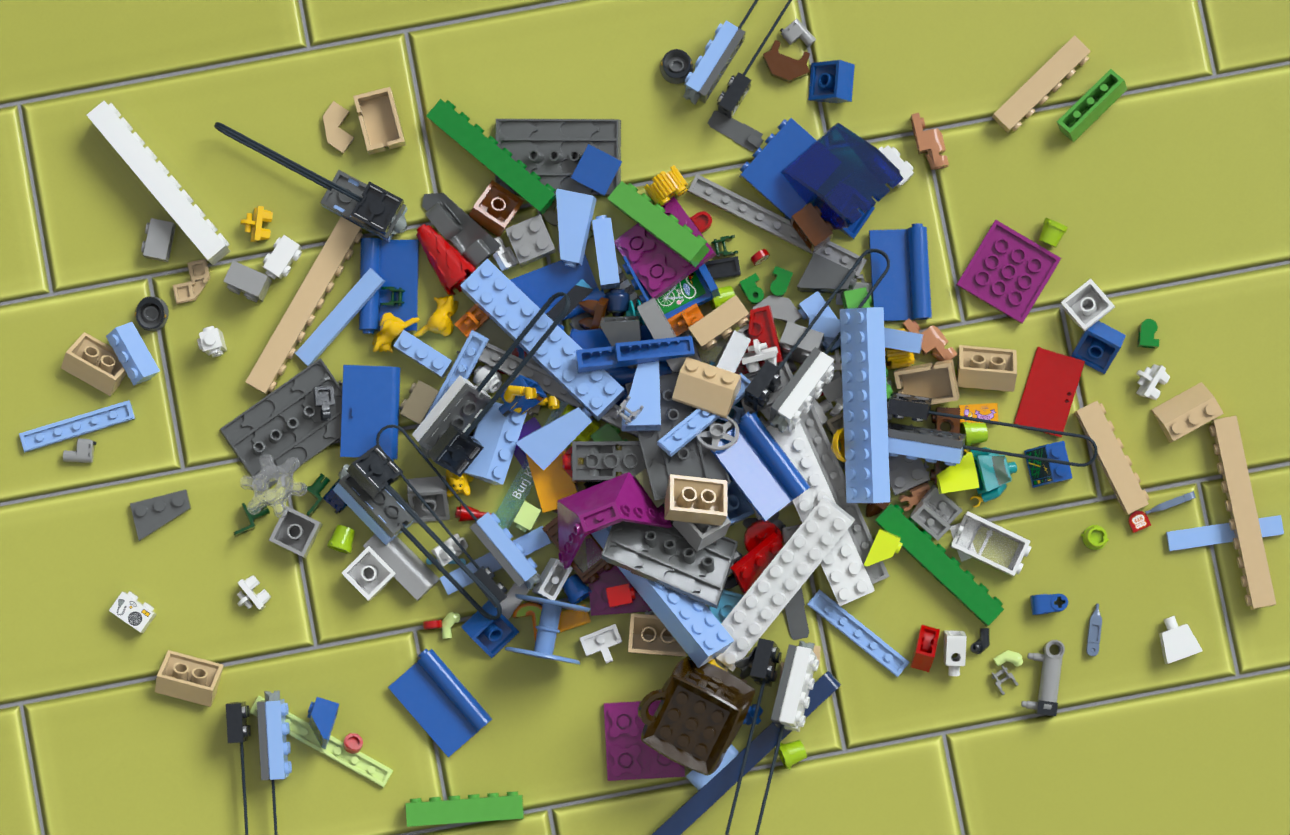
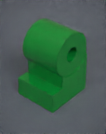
[770,266,793,297]
[738,273,764,304]
[1137,319,1159,349]

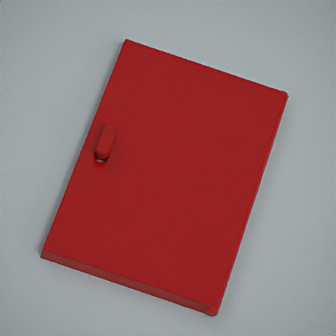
[1014,347,1085,438]

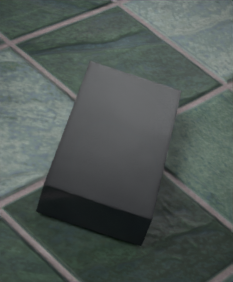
[705,256,741,280]

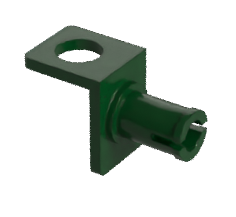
[301,473,330,517]
[234,502,270,537]

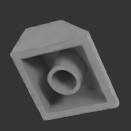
[407,476,450,523]

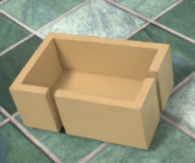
[353,87,406,155]
[689,295,750,351]
[894,359,960,405]

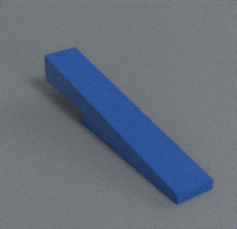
[575,336,695,373]

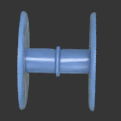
[505,594,591,665]

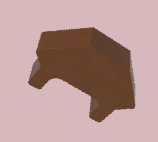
[763,40,810,83]

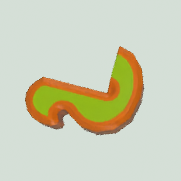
[513,602,542,642]

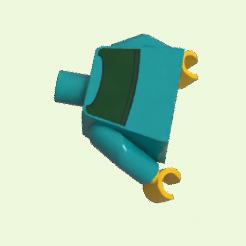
[963,447,1017,507]

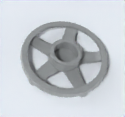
[696,416,739,452]

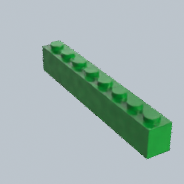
[426,99,556,214]
[874,504,1004,627]

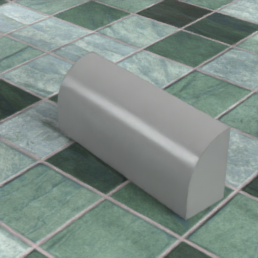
[363,534,440,601]

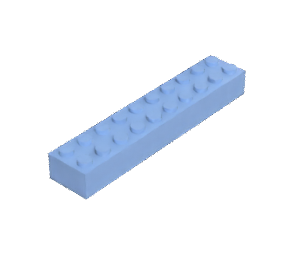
[460,259,625,421]
[840,307,890,503]
[591,525,734,668]

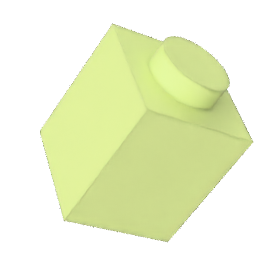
[513,501,542,532]

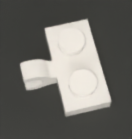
[580,624,622,664]

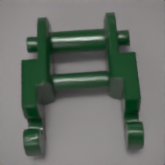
[711,235,738,257]
[380,287,405,306]

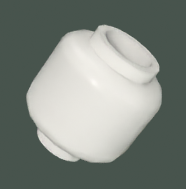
[473,365,502,393]

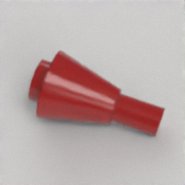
[455,504,491,522]

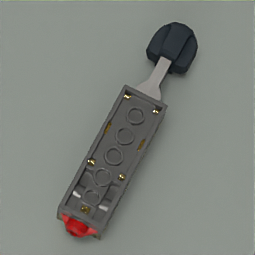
[562,441,733,483]

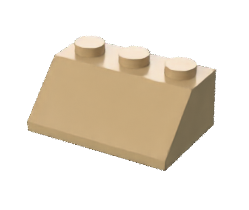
[61,332,126,396]
[957,345,1017,392]
[672,357,741,418]
[1151,382,1224,443]
[665,474,727,526]
[628,614,686,657]
[155,650,224,707]

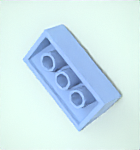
[464,402,527,485]

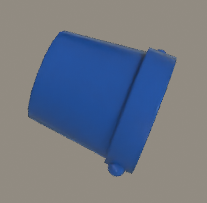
[562,574,592,605]

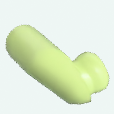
[442,612,460,639]
[993,650,1023,667]

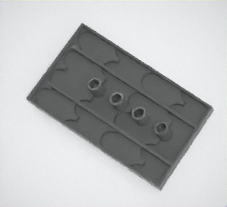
[495,119,621,196]
[219,358,342,493]
[625,371,730,501]
[602,520,738,609]

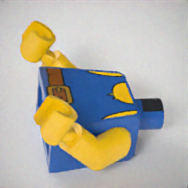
[499,375,560,417]

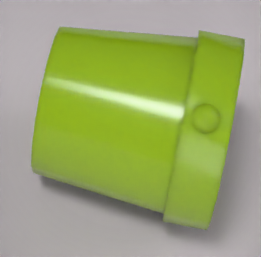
[1039,218,1068,247]
[709,286,735,310]
[960,422,988,446]
[327,525,355,554]
[1081,525,1109,550]
[778,740,807,770]

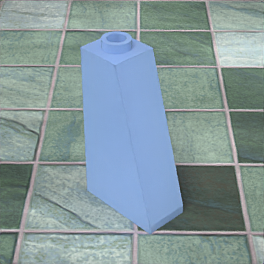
[556,189,597,268]
[592,215,620,290]
[622,361,661,431]
[516,406,594,470]

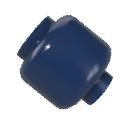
[605,289,630,317]

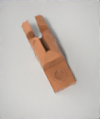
[910,113,949,170]
[902,319,958,361]

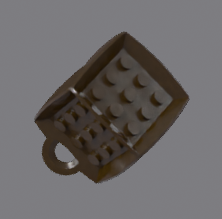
[638,656,755,776]

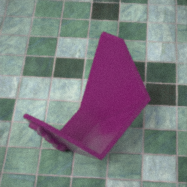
[557,472,672,569]

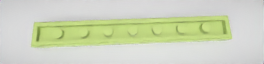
[250,696,394,787]

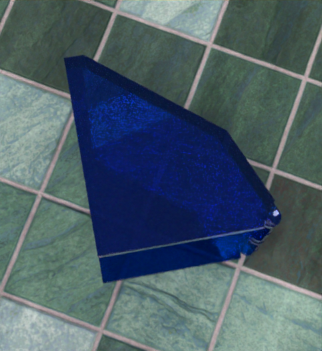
[781,123,904,230]

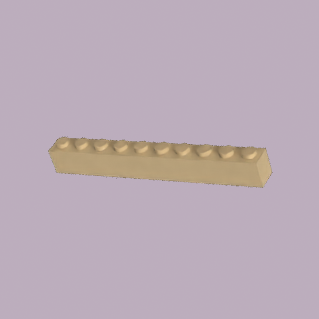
[246,217,363,395]
[1209,416,1276,610]

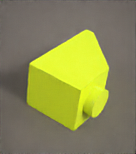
[864,529,903,566]

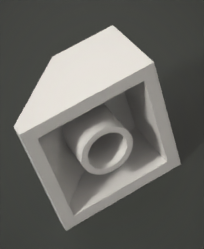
[1061,279,1115,331]
[342,546,396,601]

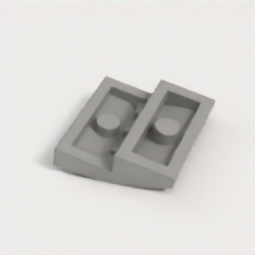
[910,485,963,541]

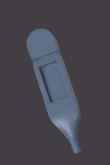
[1145,491,1196,514]
[1086,604,1102,656]

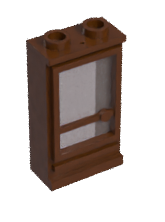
[542,516,615,584]

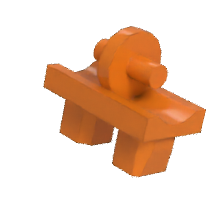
[667,303,704,336]
[454,304,490,338]

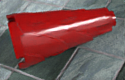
[416,224,476,296]

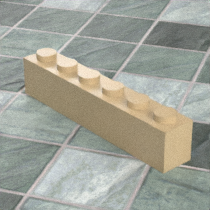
[992,35,1091,133]
[1074,401,1149,515]

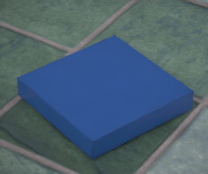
[571,144,622,196]

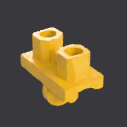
[240,206,273,242]

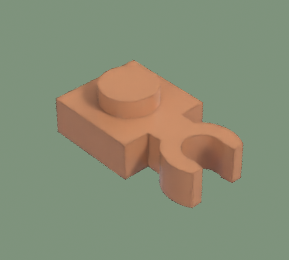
[898,482,930,511]

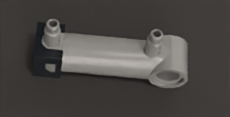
[1021,640,1065,716]

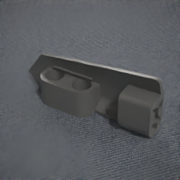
[422,193,501,268]

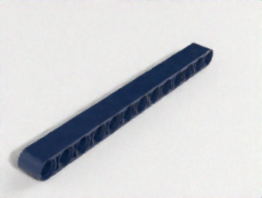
[652,671,841,835]

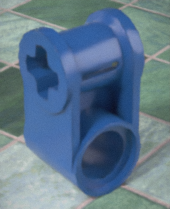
[1030,594,1068,615]

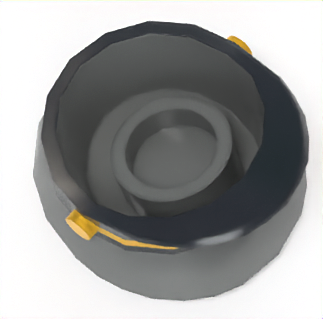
[660,49,693,84]
[135,297,169,332]

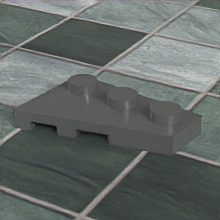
[130,489,191,541]

